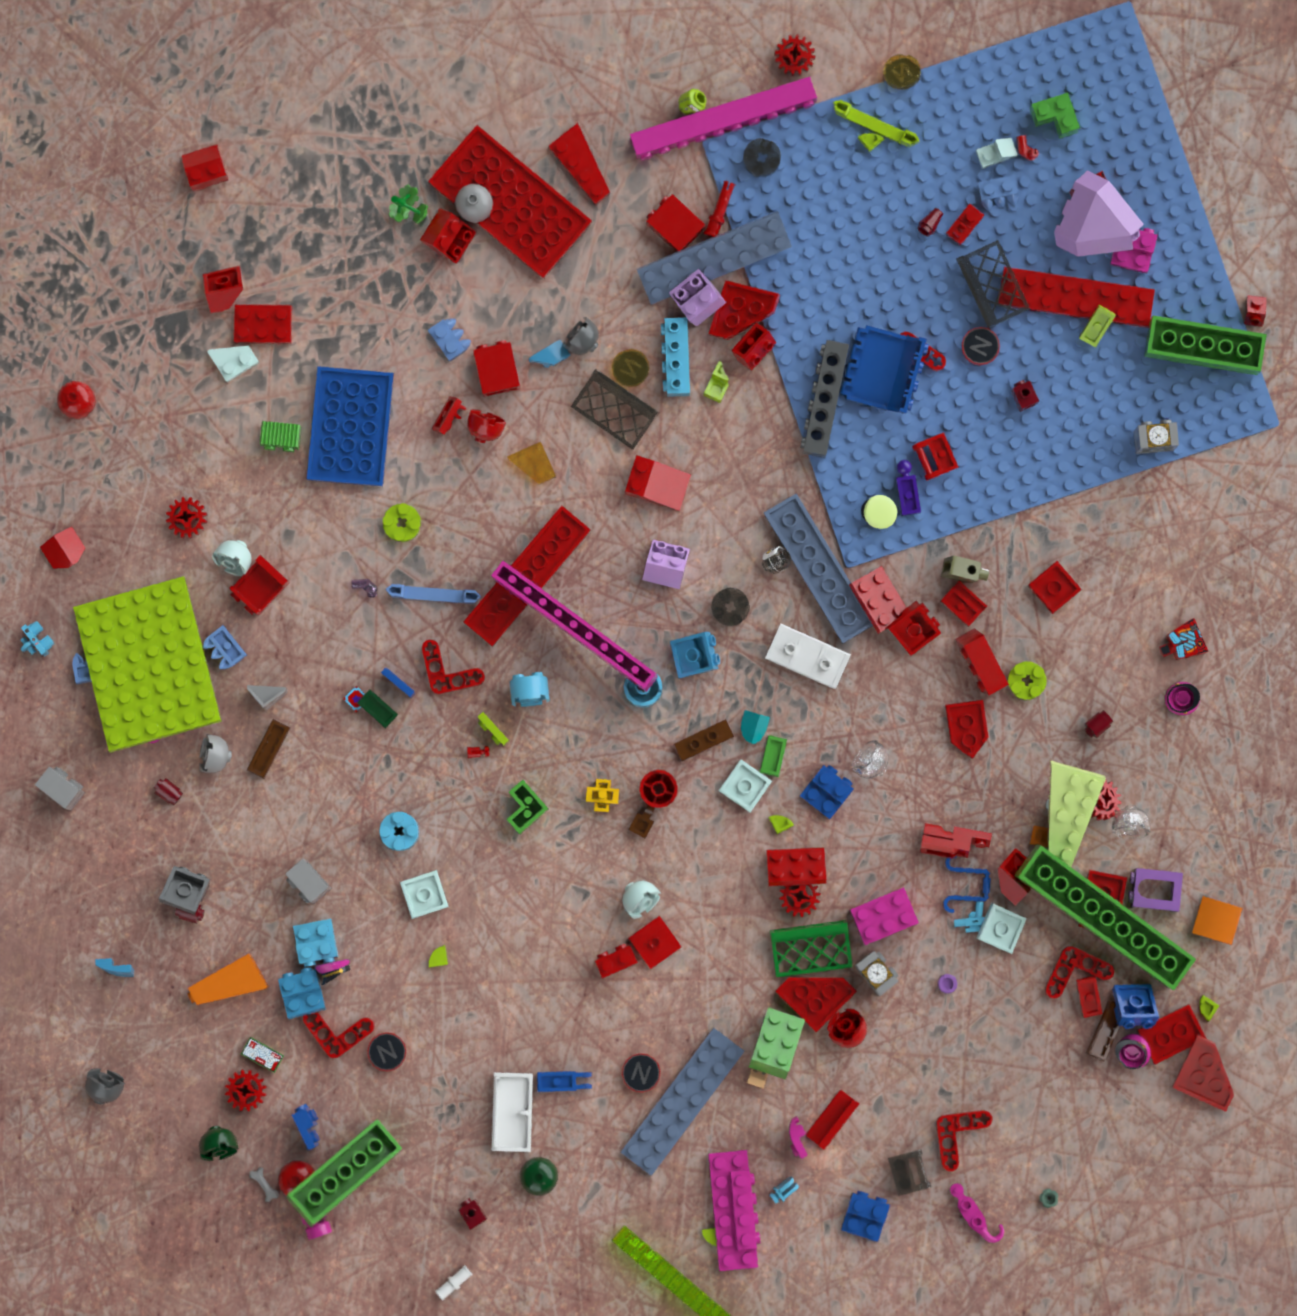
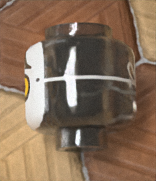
[762,546,791,574]

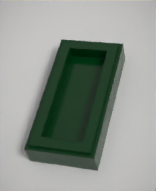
[357,689,398,729]

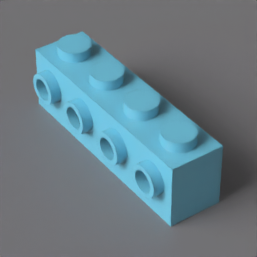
[661,317,690,397]

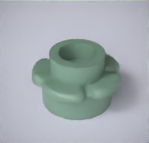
[1039,1189,1058,1208]

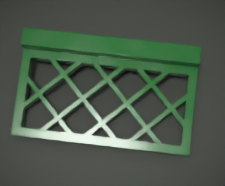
[770,920,853,977]

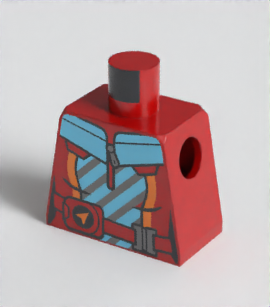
[1159,618,1209,660]

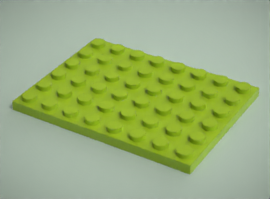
[73,576,222,753]

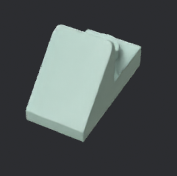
[976,138,1018,169]

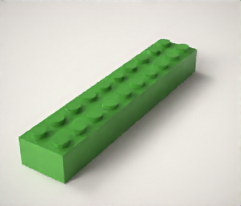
[1014,844,1196,991]

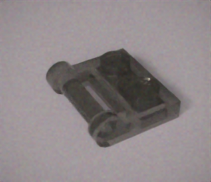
[888,1149,932,1196]

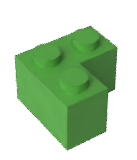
[1030,92,1080,139]
[507,780,549,835]

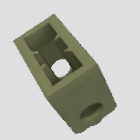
[941,555,989,583]

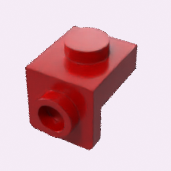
[1244,295,1266,327]

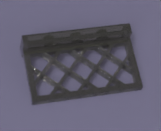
[956,240,1030,329]
[571,369,660,450]

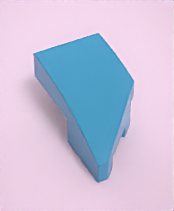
[528,340,570,368]
[95,958,134,977]

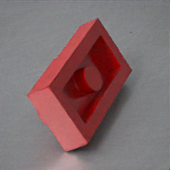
[946,204,984,246]
[432,396,466,435]
[1076,976,1103,1018]

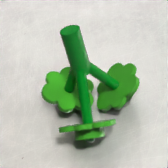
[389,185,428,224]

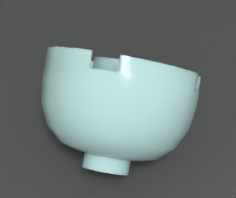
[212,540,252,577]
[622,881,661,919]

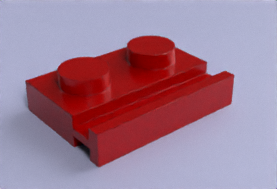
[940,580,987,627]

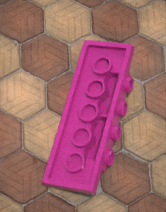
[708,1150,760,1271]

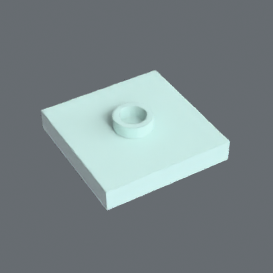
[719,759,772,813]
[400,870,449,919]
[976,903,1027,954]

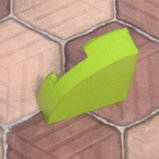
[857,133,884,152]
[768,815,794,834]
[429,945,448,968]
[1199,995,1220,1022]
[702,1228,717,1247]

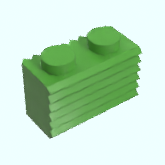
[260,421,302,452]

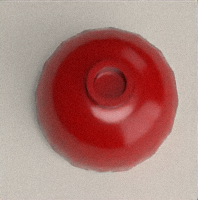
[57,381,96,420]
[467,409,506,443]
[639,769,678,808]
[827,1008,867,1048]
[278,1160,315,1196]

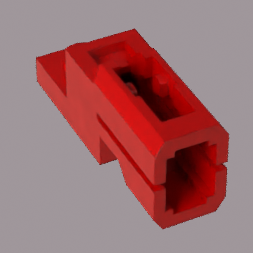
[920,823,992,859]

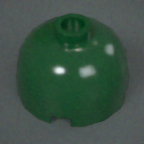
[199,1126,239,1161]
[520,1157,558,1196]

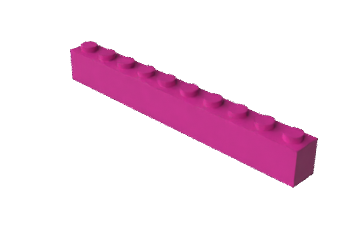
[630,77,817,160]
[491,561,658,692]

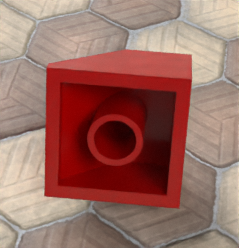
[181,144,229,192]

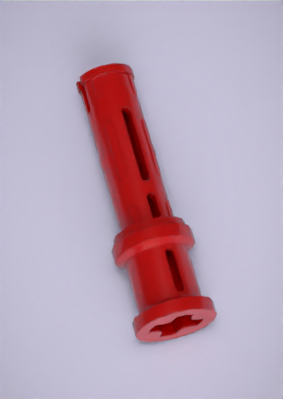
[703,181,735,238]

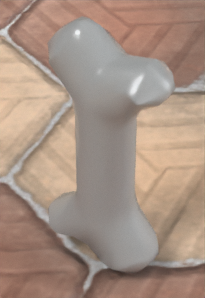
[249,1167,280,1202]

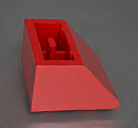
[420,208,477,264]

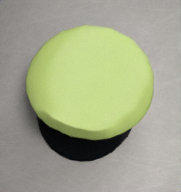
[861,495,898,529]

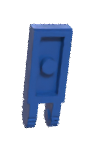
[537,1071,592,1092]

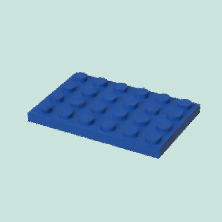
[307,366,394,487]

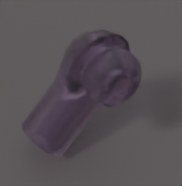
[352,579,378,598]

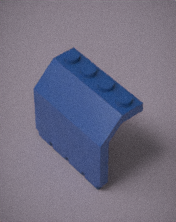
[840,325,929,414]

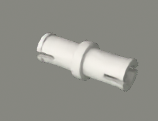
[435,1265,473,1300]

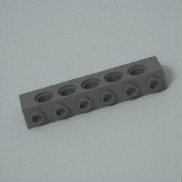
[800,340,849,458]

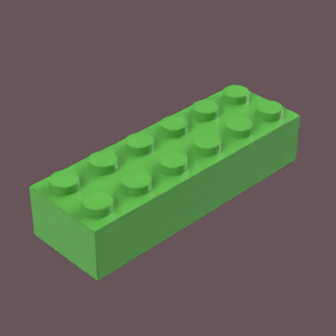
[1144,315,1267,375]
[286,1119,403,1228]

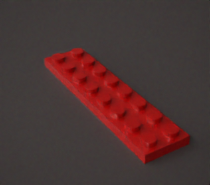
[998,267,1155,328]
[463,506,591,647]

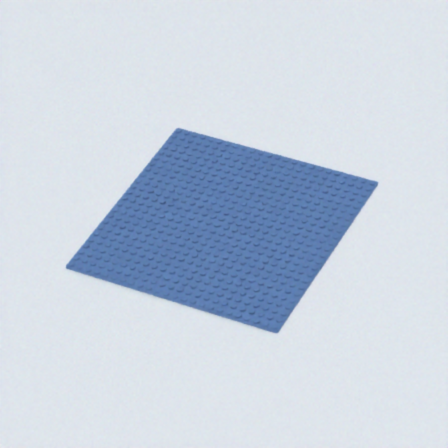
[703,2,1279,568]

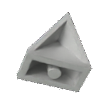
[247,685,288,710]

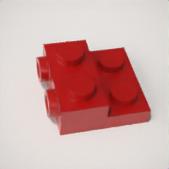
[887,600,941,656]

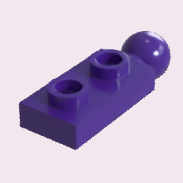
[896,460,921,516]

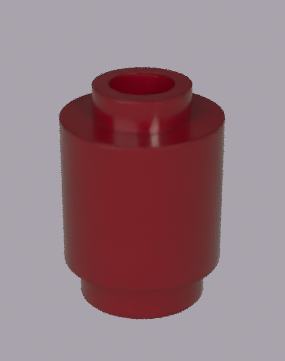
[1084,710,1113,738]
[154,778,183,805]
[175,905,205,924]

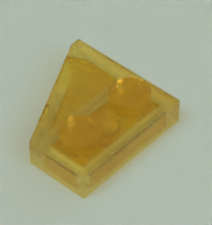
[507,442,556,485]

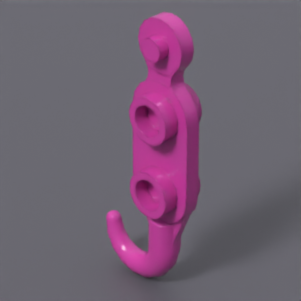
[950,1183,1004,1243]

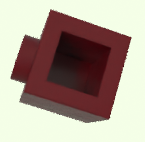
[1011,380,1039,412]
[458,1198,488,1230]

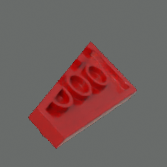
[548,123,610,205]

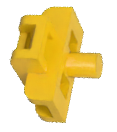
[586,779,619,812]

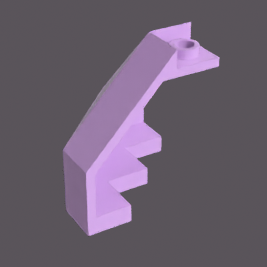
[1054,171,1144,256]

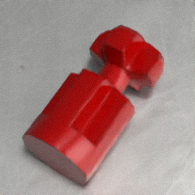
[467,746,490,759]

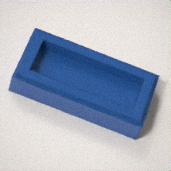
[381,667,416,699]

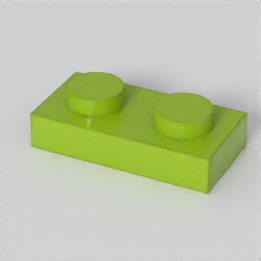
[1079,305,1116,348]
[478,712,510,746]

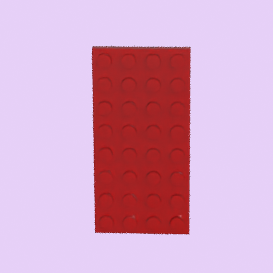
[428,125,592,279]

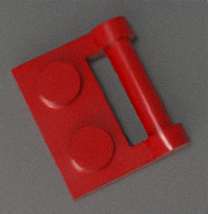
[912,432,959,481]

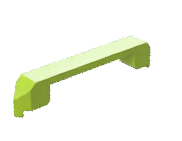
[833,100,919,147]

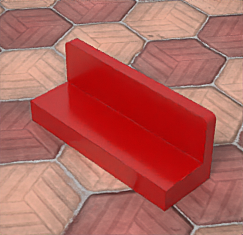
[806,1090,859,1150]

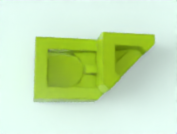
[703,361,729,403]

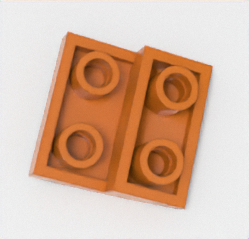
[1192,896,1243,945]

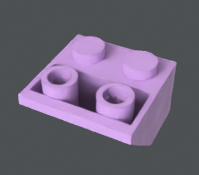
[669,269,726,326]
[642,540,690,589]

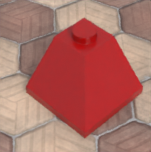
[203,266,243,313]
[998,848,1031,906]

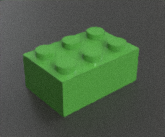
[749,1007,805,1080]

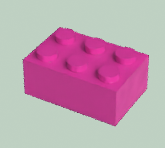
[849,887,919,946]

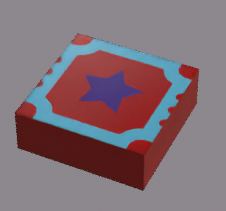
[343,686,364,713]

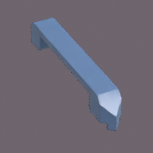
[385,584,481,604]

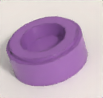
[938,974,957,993]

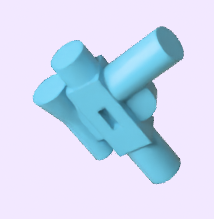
[954,902,985,933]

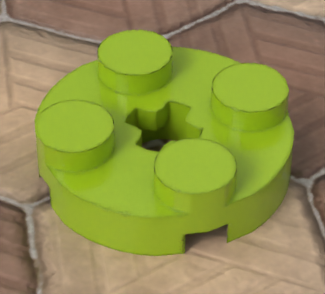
[383,503,421,542]
[1007,661,1047,700]

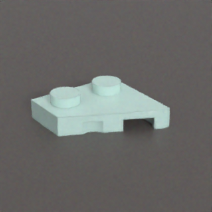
[207,346,259,383]

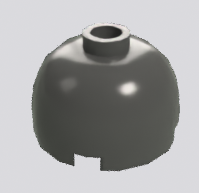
[562,317,599,355]
[85,1068,125,1104]

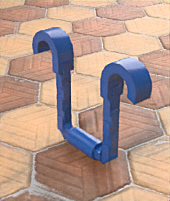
[943,856,991,913]

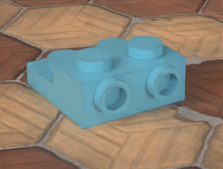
[293,919,339,967]

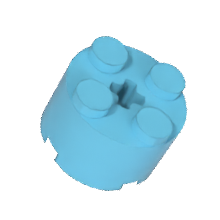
[509,672,550,707]
[624,672,662,708]
[379,812,419,851]

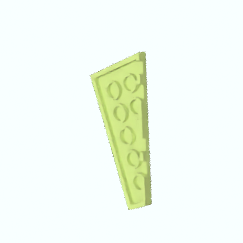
[1047,760,1106,867]

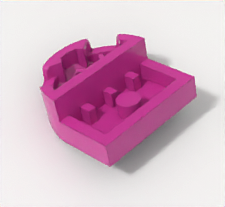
[789,1116,808,1159]

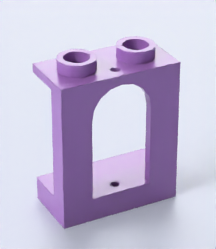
[1128,868,1183,912]

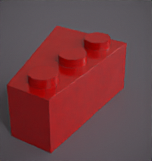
[955,628,1009,695]

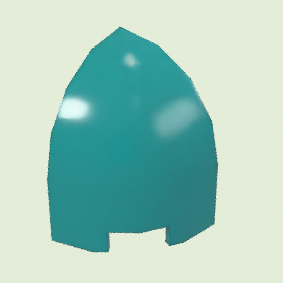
[741,710,770,744]

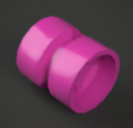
[300,1215,332,1240]

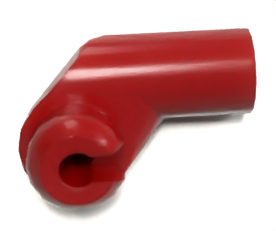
[1017,135,1039,160]

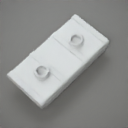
[765,624,851,689]
[492,1072,533,1152]

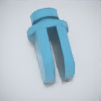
[769,1177,799,1204]

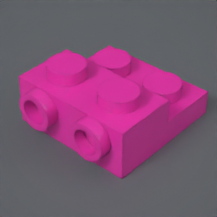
[1110,228,1158,274]

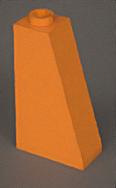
[187,953,269,1005]

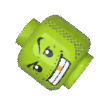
[678,89,706,116]

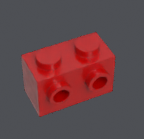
[731,323,776,371]
[595,943,638,979]

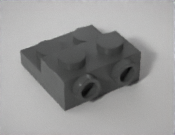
[159,866,210,915]

